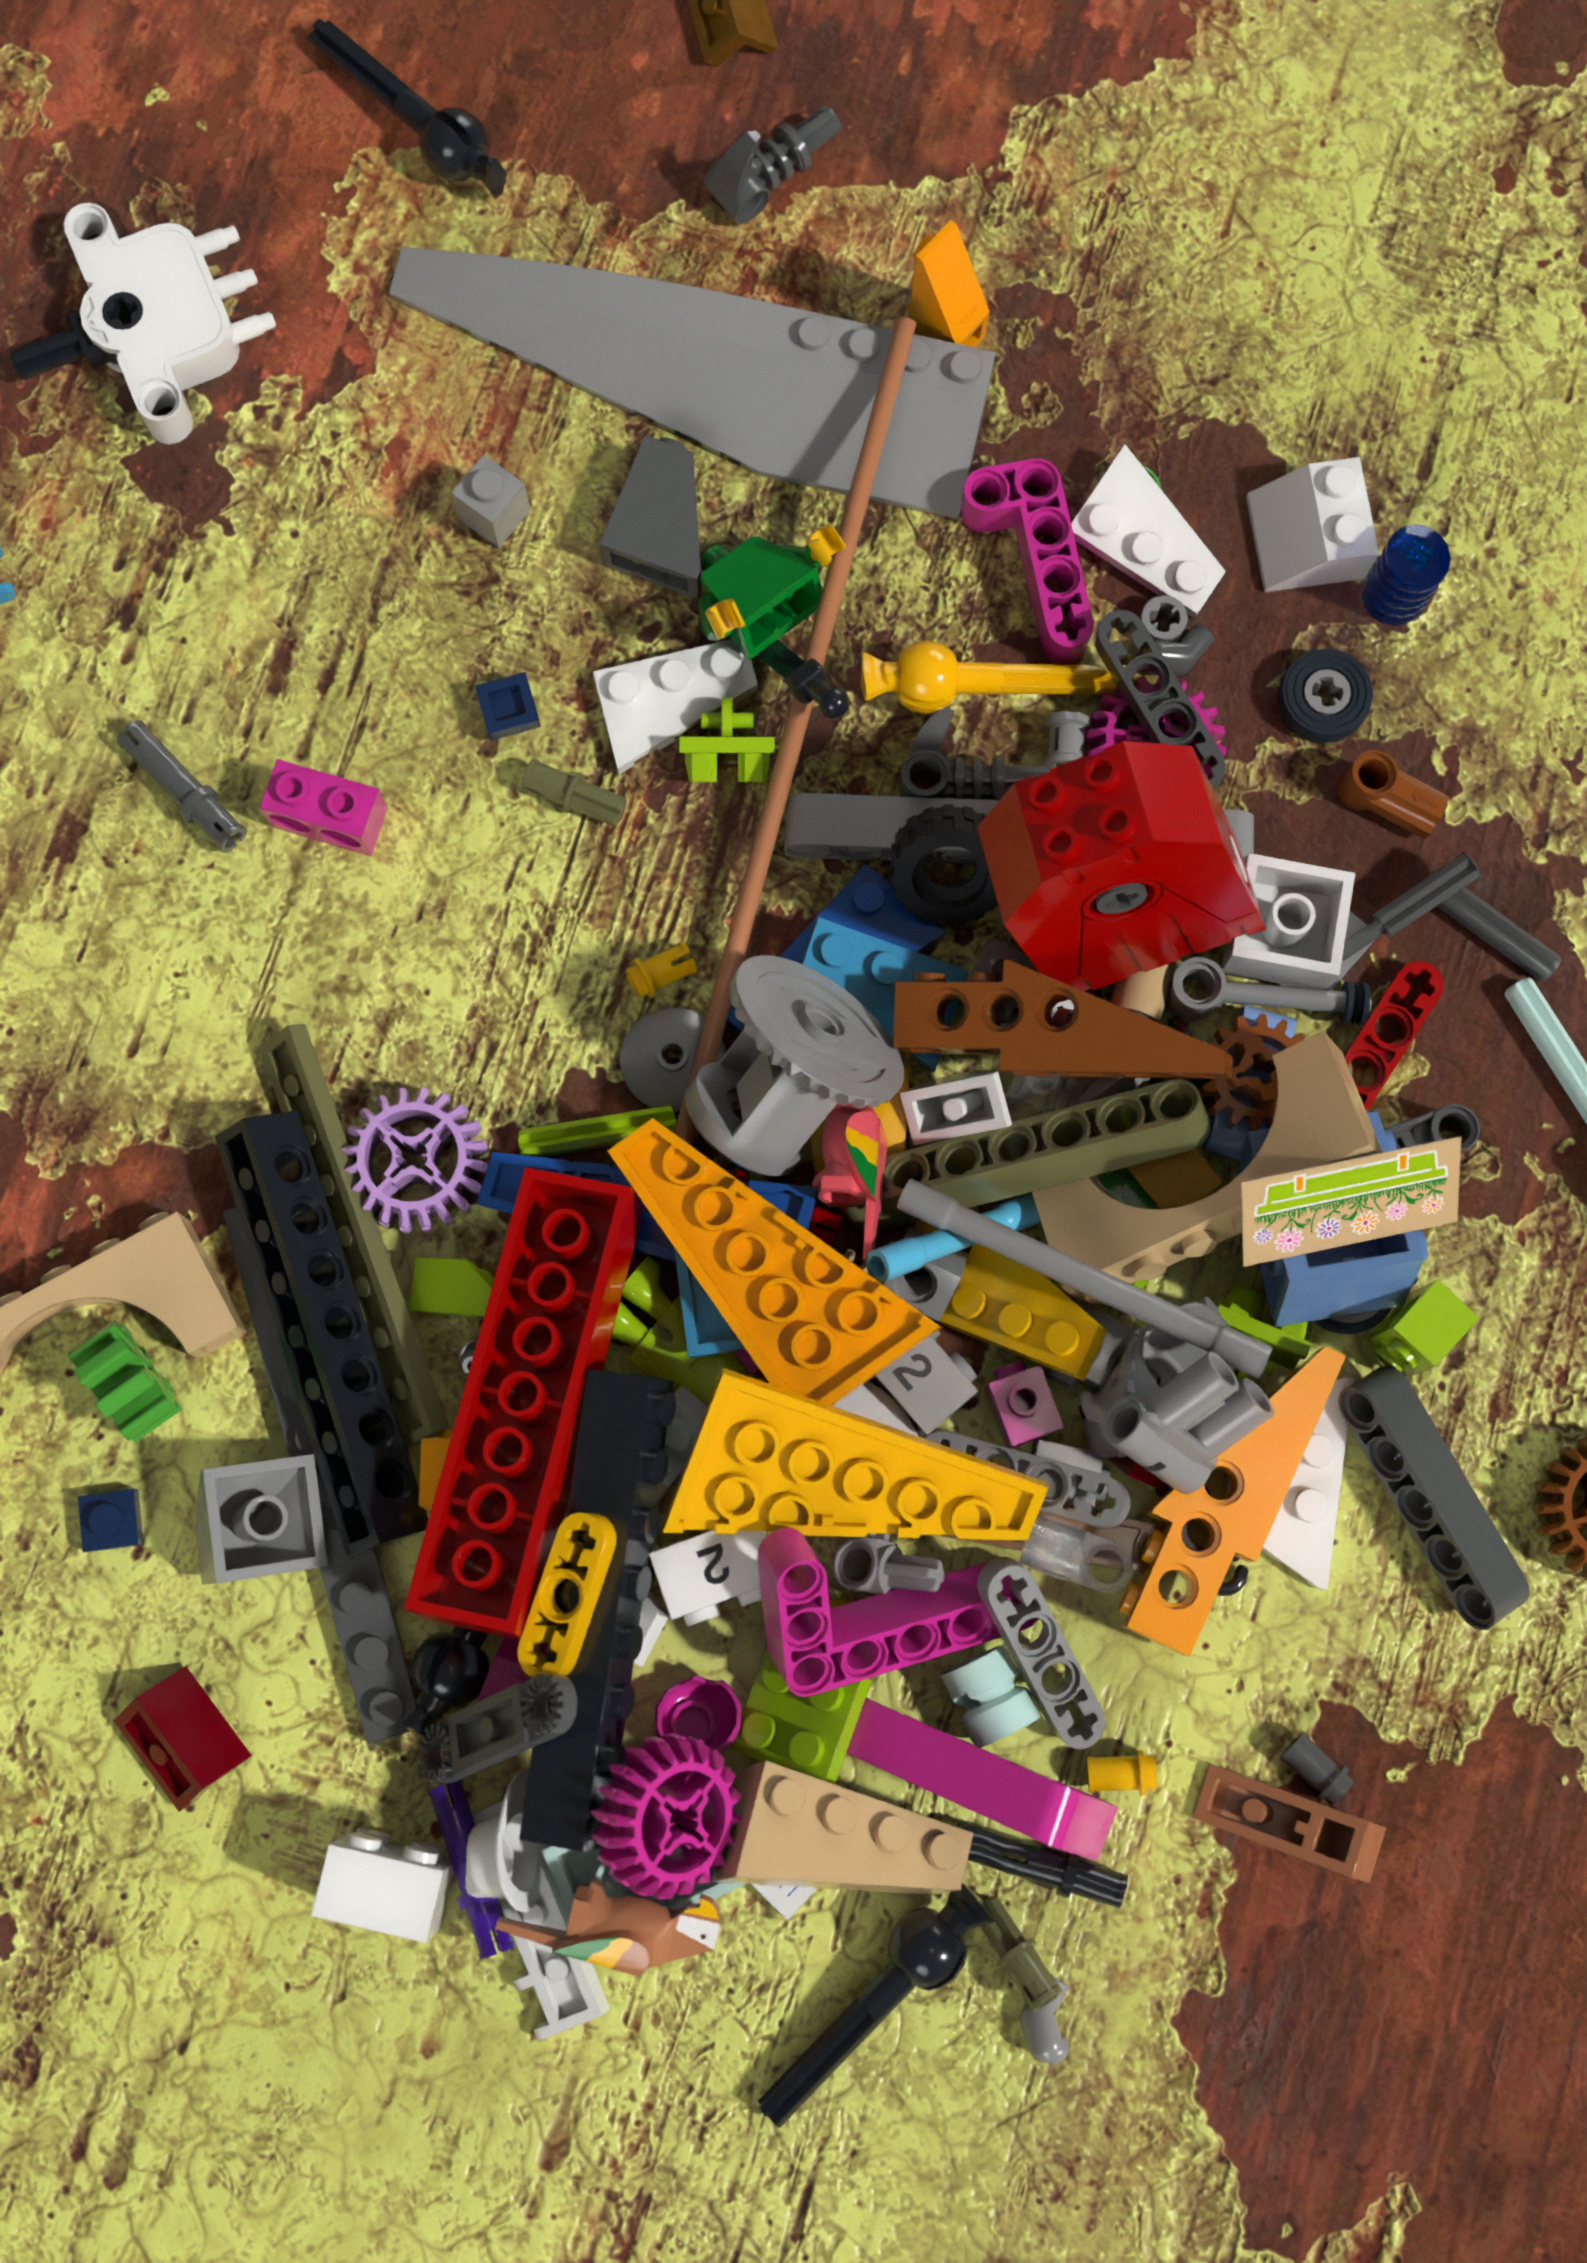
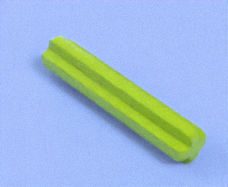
[518,1105,677,1157]

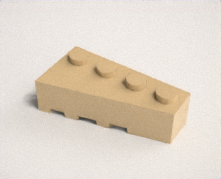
[712,1761,973,1895]

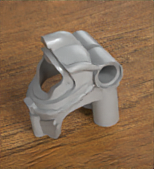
[1081,1297,1274,1494]

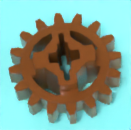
[1198,1014,1305,1132]

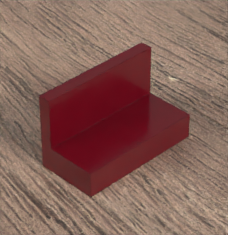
[113,1666,252,1812]

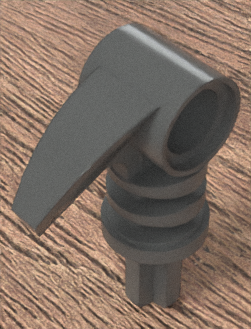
[704,107,842,225]
[899,706,1051,800]

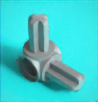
[833,1534,946,1596]

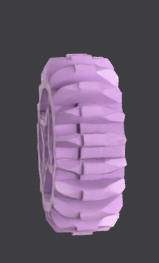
[342,1087,488,1234]

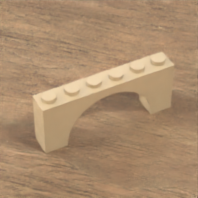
[1032,1030,1383,1305]
[0,1211,248,1468]

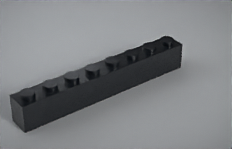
[519,1369,676,1852]

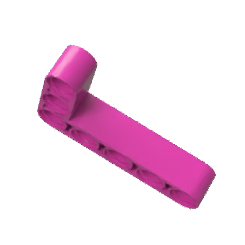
[757,1528,1040,1697]
[846,1698,1118,1861]

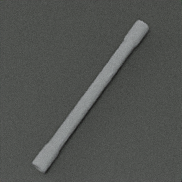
[897,1179,1273,1379]

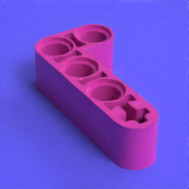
[960,459,1093,665]

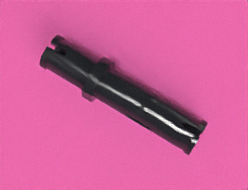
[961,1823,1128,1908]

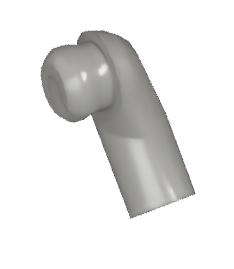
[1020,1973,1070,2065]

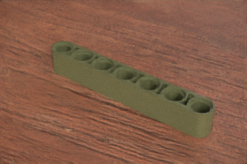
[838,1079,1211,1234]

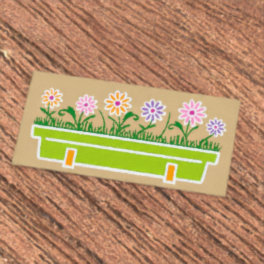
[1241,1136,1461,1267]

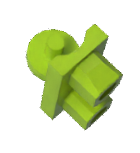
[679,697,775,782]
[1217,1285,1312,1382]

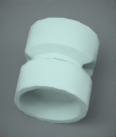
[940,1644,1041,1748]

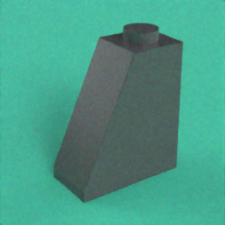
[599,435,702,600]

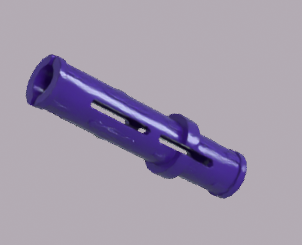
[427,1779,515,1960]

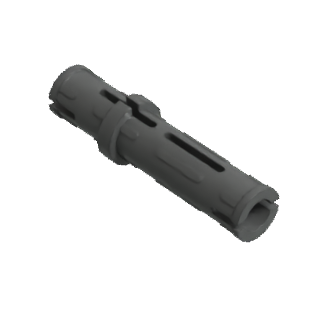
[117,720,247,853]

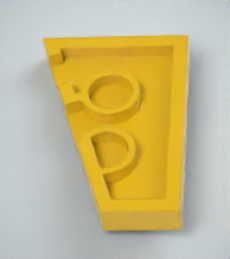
[939,1244,1107,1381]

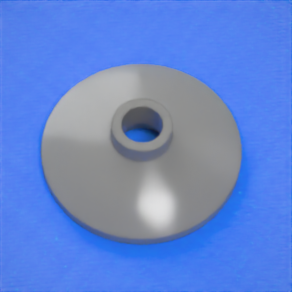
[620,1007,726,1113]

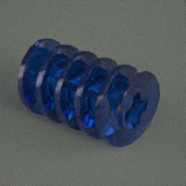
[1362,524,1451,626]

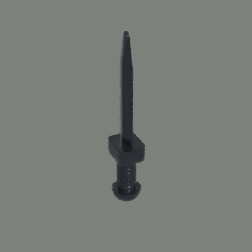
[757,640,850,719]

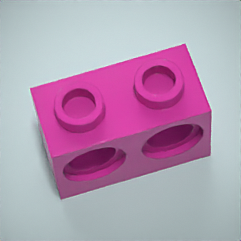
[260,759,388,857]

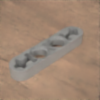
[925,1431,1131,1529]
[977,1557,1106,1749]

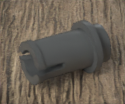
[1279,1732,1354,1806]

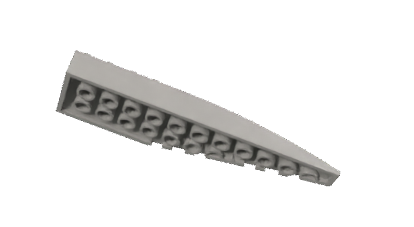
[389,247,996,520]

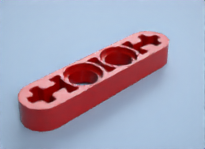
[1343,961,1444,1112]

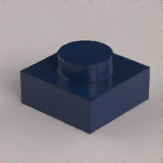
[475,672,541,741]
[78,1489,144,1553]

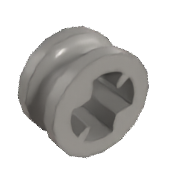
[1140,595,1188,642]

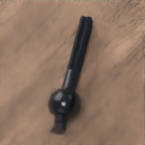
[308,18,507,200]
[403,1626,490,1736]
[757,1882,995,2128]

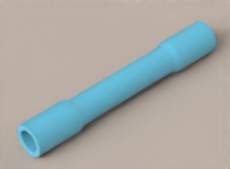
[866,1192,1041,1283]

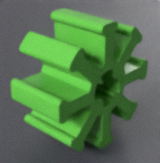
[68,1320,182,1443]

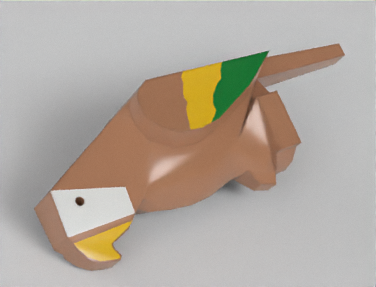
[495,1879,722,1976]

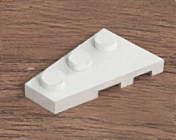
[1071,445,1226,619]

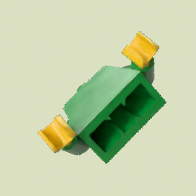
[698,523,846,660]

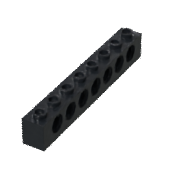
[214,1111,429,1557]

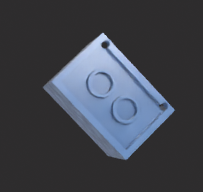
[1236,1111,1428,1327]

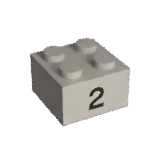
[869,1309,978,1439]

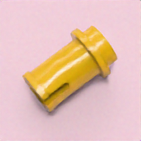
[625,941,697,998]
[1086,1750,1157,1796]

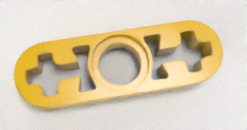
[518,1513,617,1678]

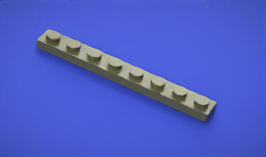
[259,1024,450,1448]

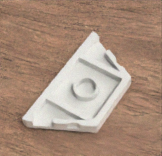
[1223,1377,1354,1590]

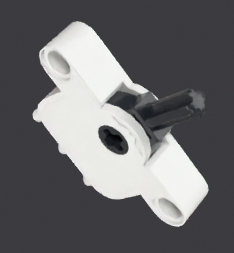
[10,203,276,444]

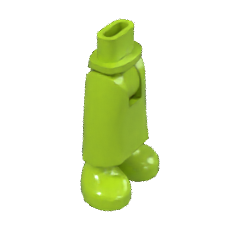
[610,1255,757,1407]

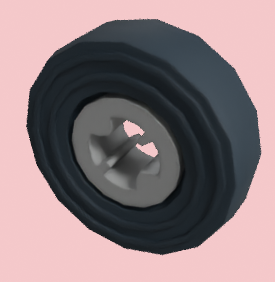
[1277,648,1373,744]

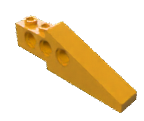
[1118,1346,1346,1657]

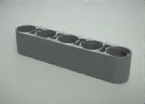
[1338,1365,1530,1630]

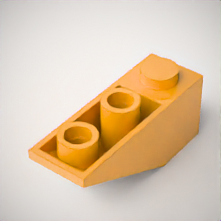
[907,219,990,347]

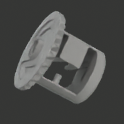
[685,955,904,1176]

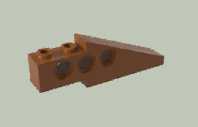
[893,960,1233,1079]

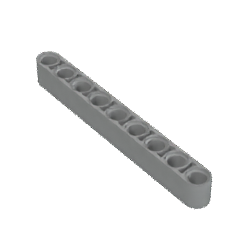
[784,793,1254,865]

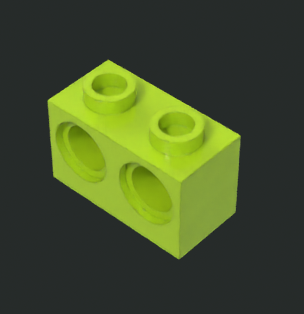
[1367,1279,1480,1377]

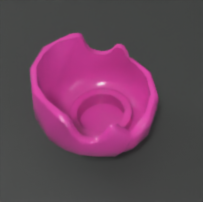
[655,1675,741,1755]

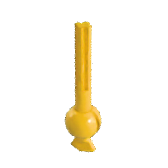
[860,640,1133,714]

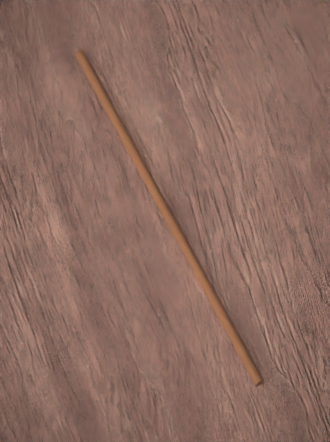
[674,317,916,1146]

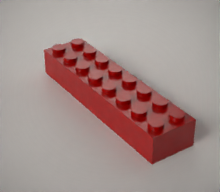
[404,1167,645,1641]

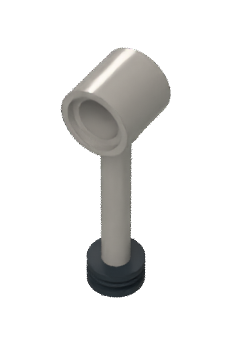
[1166,957,1372,1025]

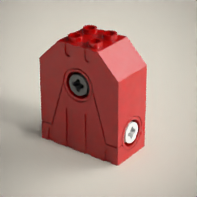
[977,741,1266,1002]

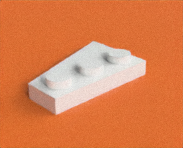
[593,639,758,775]

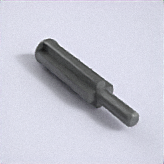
[1342,852,1481,961]

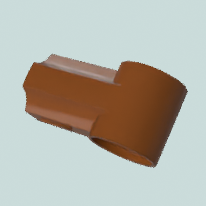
[1337,750,1449,840]

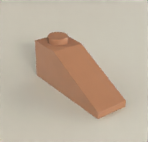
[1193,1764,1386,1883]

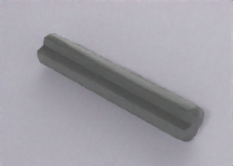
[1428,869,1562,981]

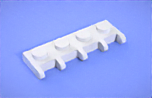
[472,1801,610,2041]

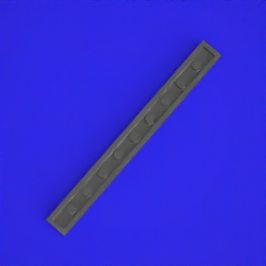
[223,1207,418,1745]

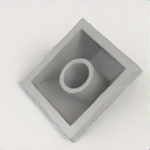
[195,1454,328,1585]

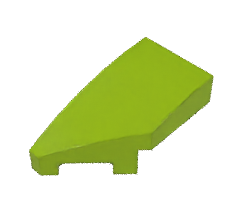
[409,1257,494,1319]

